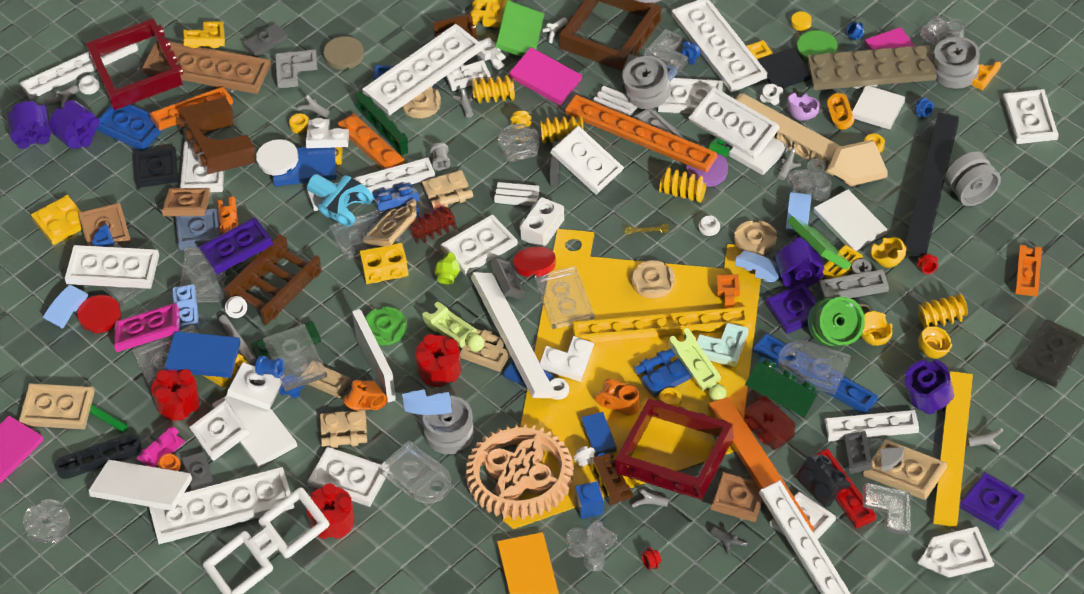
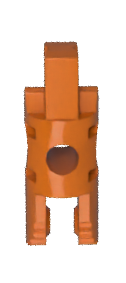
[217,196,238,235]

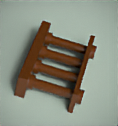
[224,234,322,326]

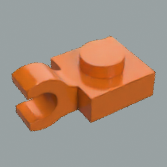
[717,274,740,308]

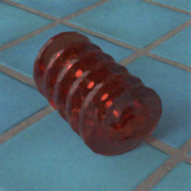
[409,206,457,244]

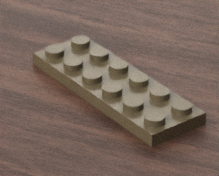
[808,45,937,90]

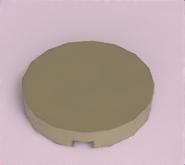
[324,36,364,70]

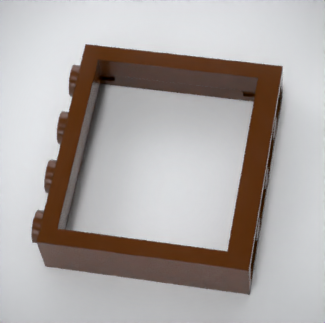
[558,0,661,71]

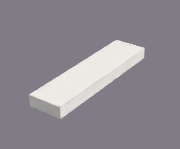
[825,410,919,441]

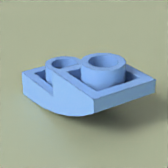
[785,192,811,232]
[736,251,784,282]
[173,284,199,332]
[42,285,88,329]
[402,390,452,415]

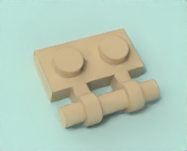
[422,170,473,209]
[460,329,510,372]
[320,410,367,448]

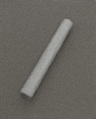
[219,315,257,365]

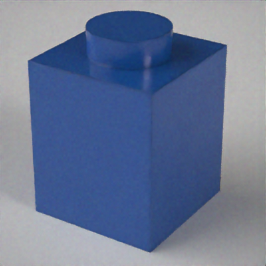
[575,481,604,519]

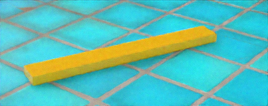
[572,306,750,343]
[933,371,973,527]

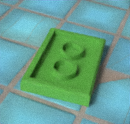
[495,0,544,57]
[787,215,852,270]

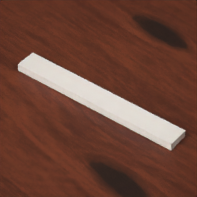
[471,272,555,398]

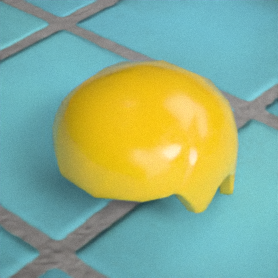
[870,237,906,268]
[861,311,892,346]
[918,326,952,359]

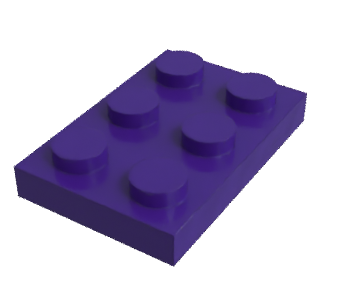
[199,217,274,275]

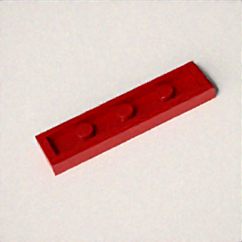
[815,449,877,529]

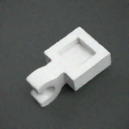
[477,38,505,70]

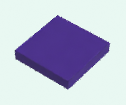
[765,283,817,334]
[959,473,1025,531]

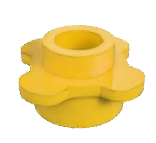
[511,111,531,129]

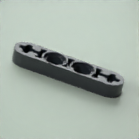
[55,433,142,479]

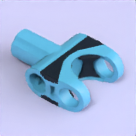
[307,174,374,227]

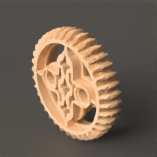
[465,424,574,521]

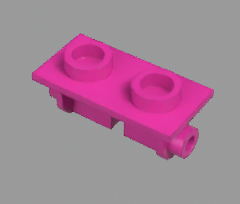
[137,426,185,468]

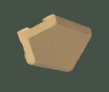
[826,140,888,186]
[362,199,417,246]

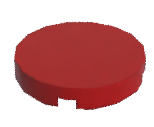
[513,247,556,277]
[77,295,122,334]

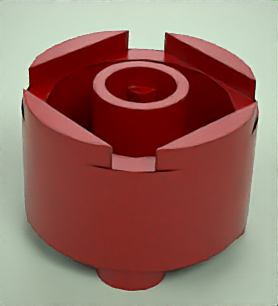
[415,334,461,387]
[152,369,200,421]
[306,483,355,540]

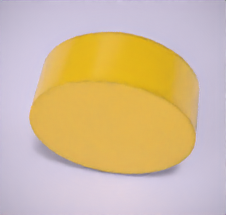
[791,12,812,31]
[289,114,309,134]
[864,134,885,153]
[659,388,681,407]

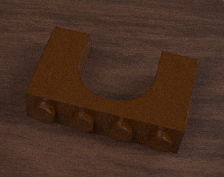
[177,97,255,175]

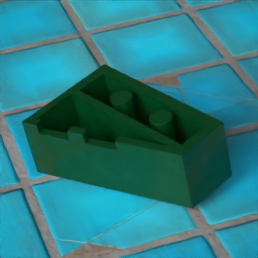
[745,356,819,418]

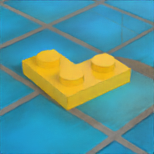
[183,22,225,48]

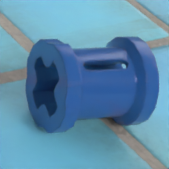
[255,356,285,378]

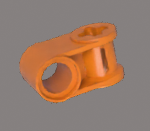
[595,378,640,415]
[343,380,388,410]

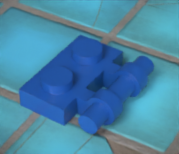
[372,183,420,211]
[633,349,691,398]

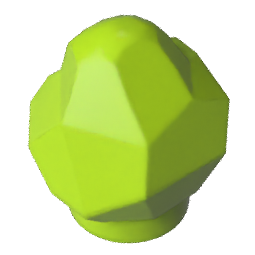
[435,252,461,285]

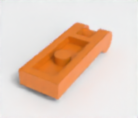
[1015,245,1042,297]

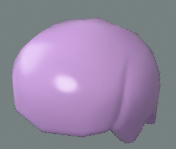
[788,93,819,121]

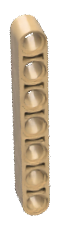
[735,93,842,170]

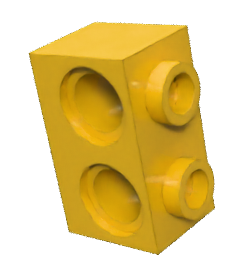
[360,243,408,284]

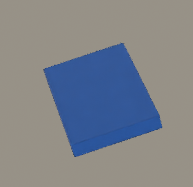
[96,104,164,151]
[273,147,337,186]
[165,332,241,378]

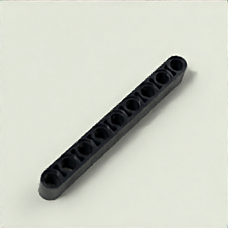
[905,112,959,258]

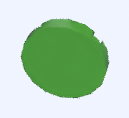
[797,30,838,62]
[365,307,407,346]

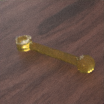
[625,224,669,235]

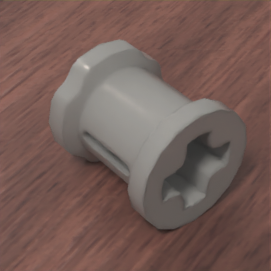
[430,143,450,171]

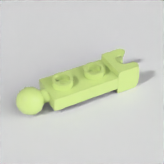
[422,302,484,352]
[668,328,727,401]

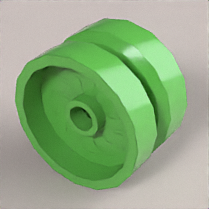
[808,297,865,346]

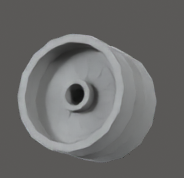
[934,37,980,89]
[622,56,671,109]
[945,152,1001,206]
[423,395,474,454]

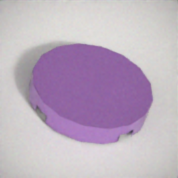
[686,153,728,187]

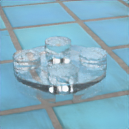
[498,124,540,162]
[23,499,71,543]

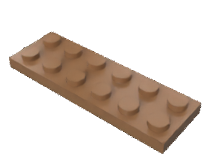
[143,40,271,94]

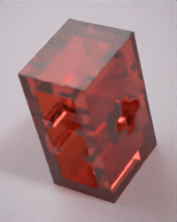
[744,396,796,451]

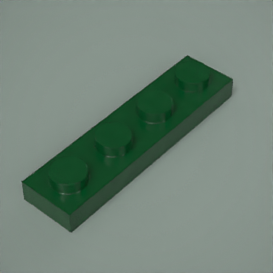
[354,91,409,157]

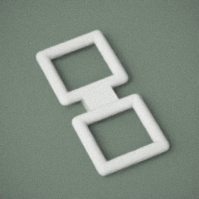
[203,488,329,594]

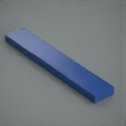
[753,333,878,415]

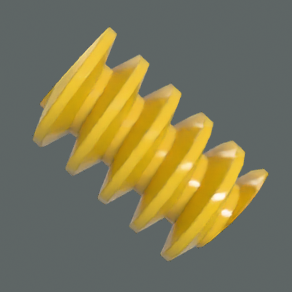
[472,75,515,104]
[541,116,583,144]
[659,167,706,203]
[918,294,968,328]

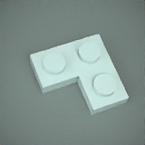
[697,323,749,367]

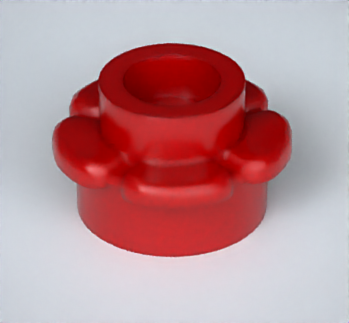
[917,254,938,274]
[641,547,661,570]

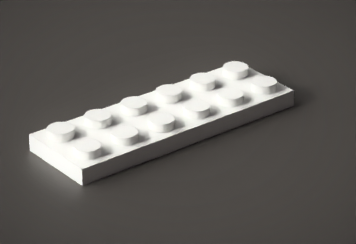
[672,0,767,93]
[363,24,483,115]
[149,467,294,544]

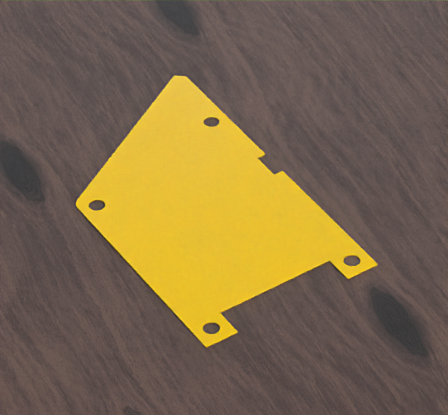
[503,229,764,529]

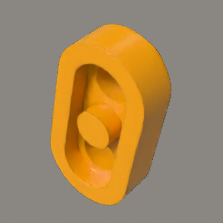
[827,93,854,129]

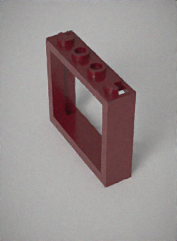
[86,18,184,110]
[615,398,734,500]

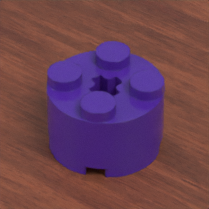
[6,101,52,149]
[49,101,100,149]
[775,238,824,288]
[905,360,954,414]

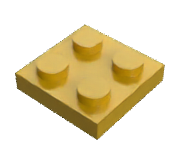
[31,195,83,245]

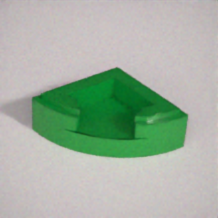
[708,138,730,157]

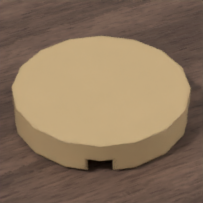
[401,86,441,119]
[734,220,777,256]
[631,260,675,299]

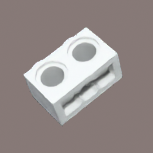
[519,197,564,247]

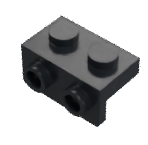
[795,455,851,507]

